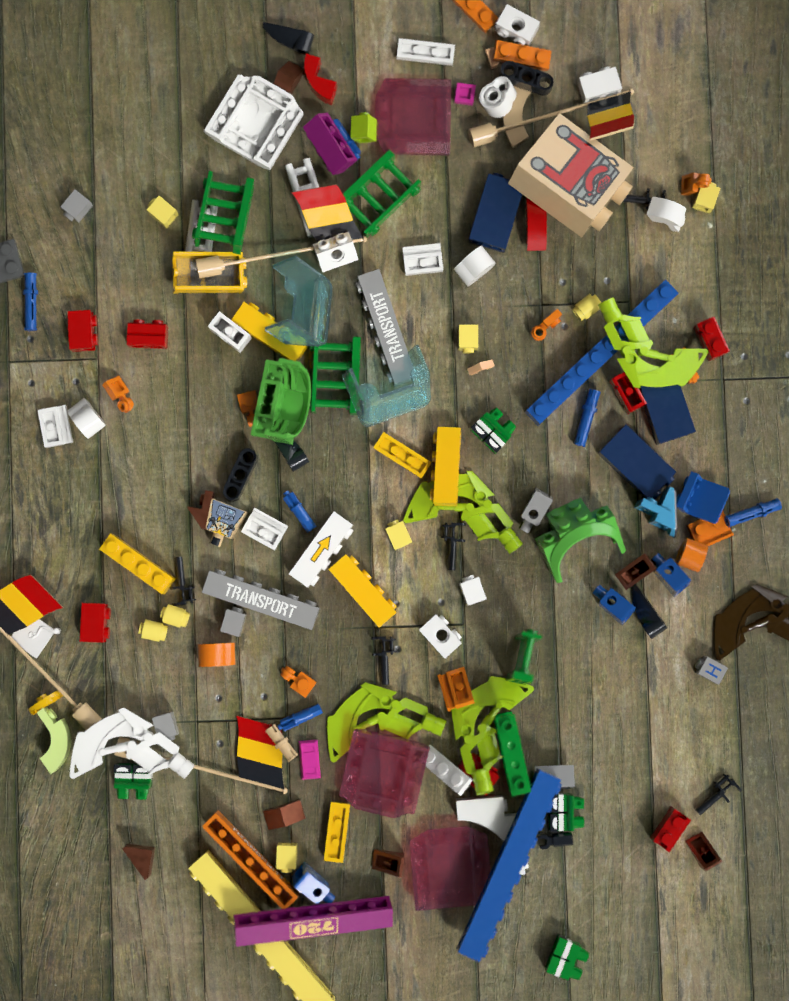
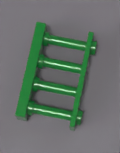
[343,149,421,238]
[192,171,254,255]
[309,335,361,415]
[506,629,542,685]
[494,711,531,796]

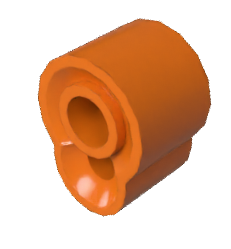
[675,538,708,572]
[198,643,235,667]

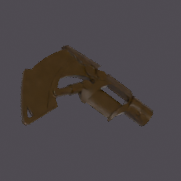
[714,584,789,660]

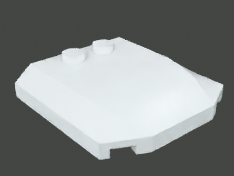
[204,75,304,170]

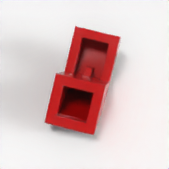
[304,54,337,105]
[525,197,547,251]

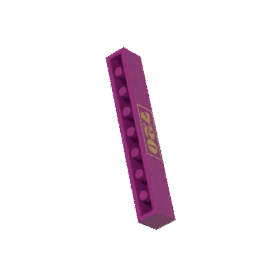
[233,896,393,947]

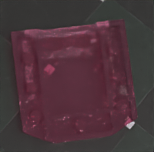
[375,78,451,156]
[339,729,430,818]
[409,826,490,911]

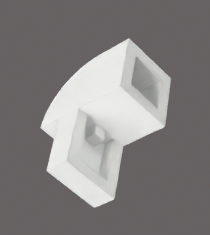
[647,197,686,232]

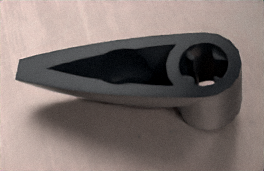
[262,22,314,55]
[273,426,309,472]
[632,584,668,639]

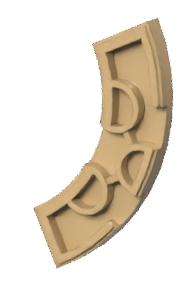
[503,75,532,148]

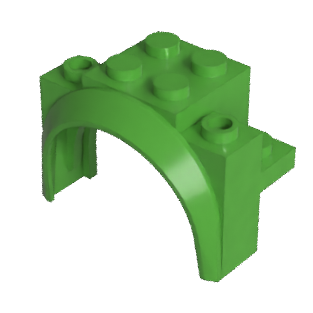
[251,358,311,445]
[535,498,626,583]

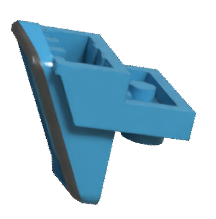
[634,486,677,538]

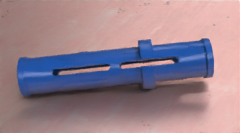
[23,273,38,331]
[573,389,601,447]
[724,498,782,527]

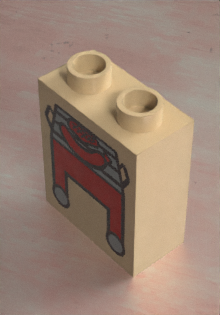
[508,113,634,238]

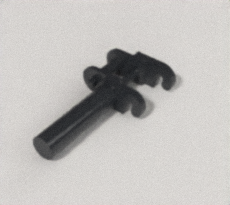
[623,188,666,211]
[441,523,466,571]
[170,557,196,606]
[371,636,397,685]
[695,774,742,815]

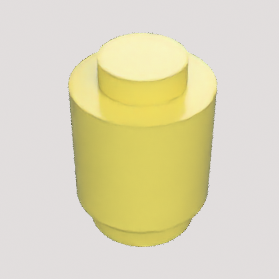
[572,294,601,321]
[160,604,190,628]
[138,619,168,642]

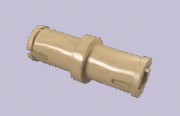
[265,724,299,762]

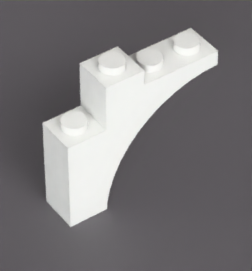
[456,795,528,875]

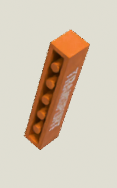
[202,810,300,909]

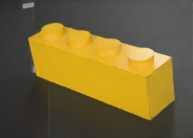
[231,302,308,361]
[430,427,461,507]
[99,533,176,594]
[329,554,397,627]

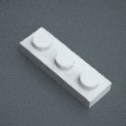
[397,38,455,66]
[418,745,473,795]

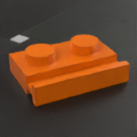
[686,511,734,546]
[438,667,475,711]

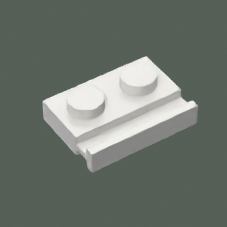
[403,243,443,276]
[38,405,73,448]
[241,508,288,551]

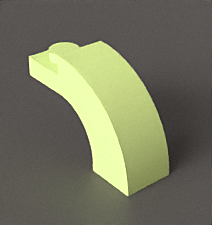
[37,707,71,774]

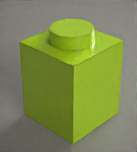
[351,112,377,144]

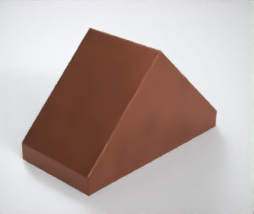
[274,61,305,95]
[615,553,657,590]
[263,800,306,830]
[686,832,722,872]
[122,843,155,880]
[372,849,404,877]

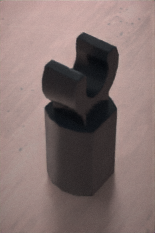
[538,832,573,850]

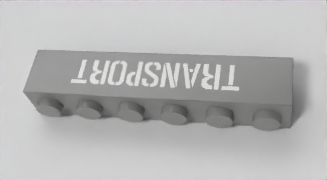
[356,269,416,387]
[202,568,320,630]

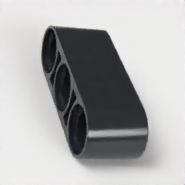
[499,61,554,96]
[223,448,258,501]

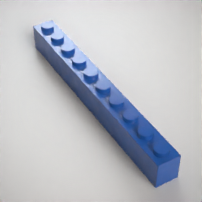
[525,279,679,426]
[456,768,562,962]

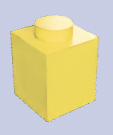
[692,182,720,214]
[147,196,179,229]
[458,325,478,354]
[385,519,412,550]
[276,843,298,873]

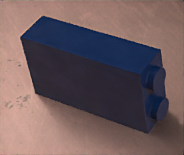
[468,173,522,253]
[639,385,696,445]
[597,425,676,500]

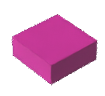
[454,83,476,106]

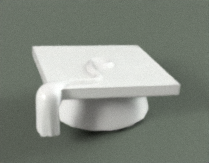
[11,619,61,659]

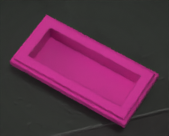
[298,739,321,780]

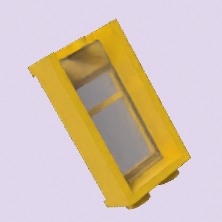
[172,252,247,294]

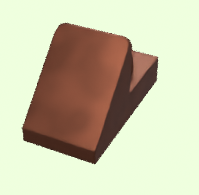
[187,490,215,530]

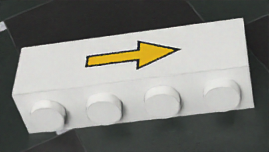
[289,512,354,588]

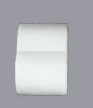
[479,76,517,118]
[454,246,496,286]
[67,398,106,439]

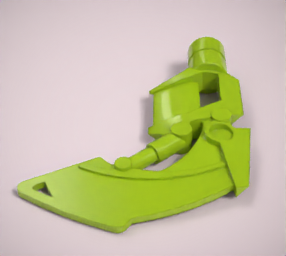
[598,297,708,388]
[403,471,523,554]
[451,676,534,795]
[327,682,447,763]

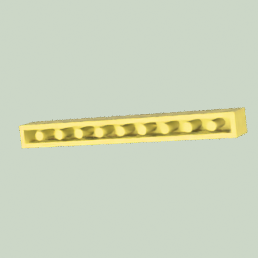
[189,850,335,1001]

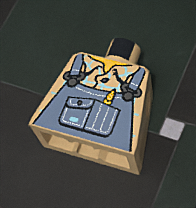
[206,499,248,547]

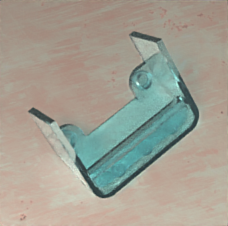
[265,256,332,347]
[342,345,431,427]

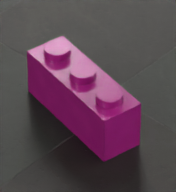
[303,112,357,175]

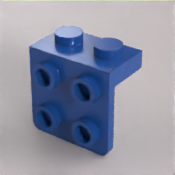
[677,471,730,524]

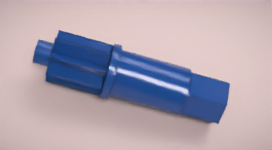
[333,119,361,160]
[283,491,317,533]
[277,703,323,731]

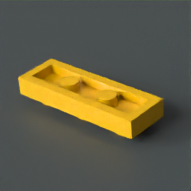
[373,432,432,479]
[324,801,350,863]

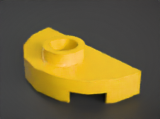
[28,690,63,715]

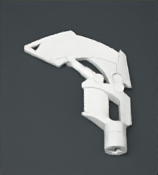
[70,708,195,779]

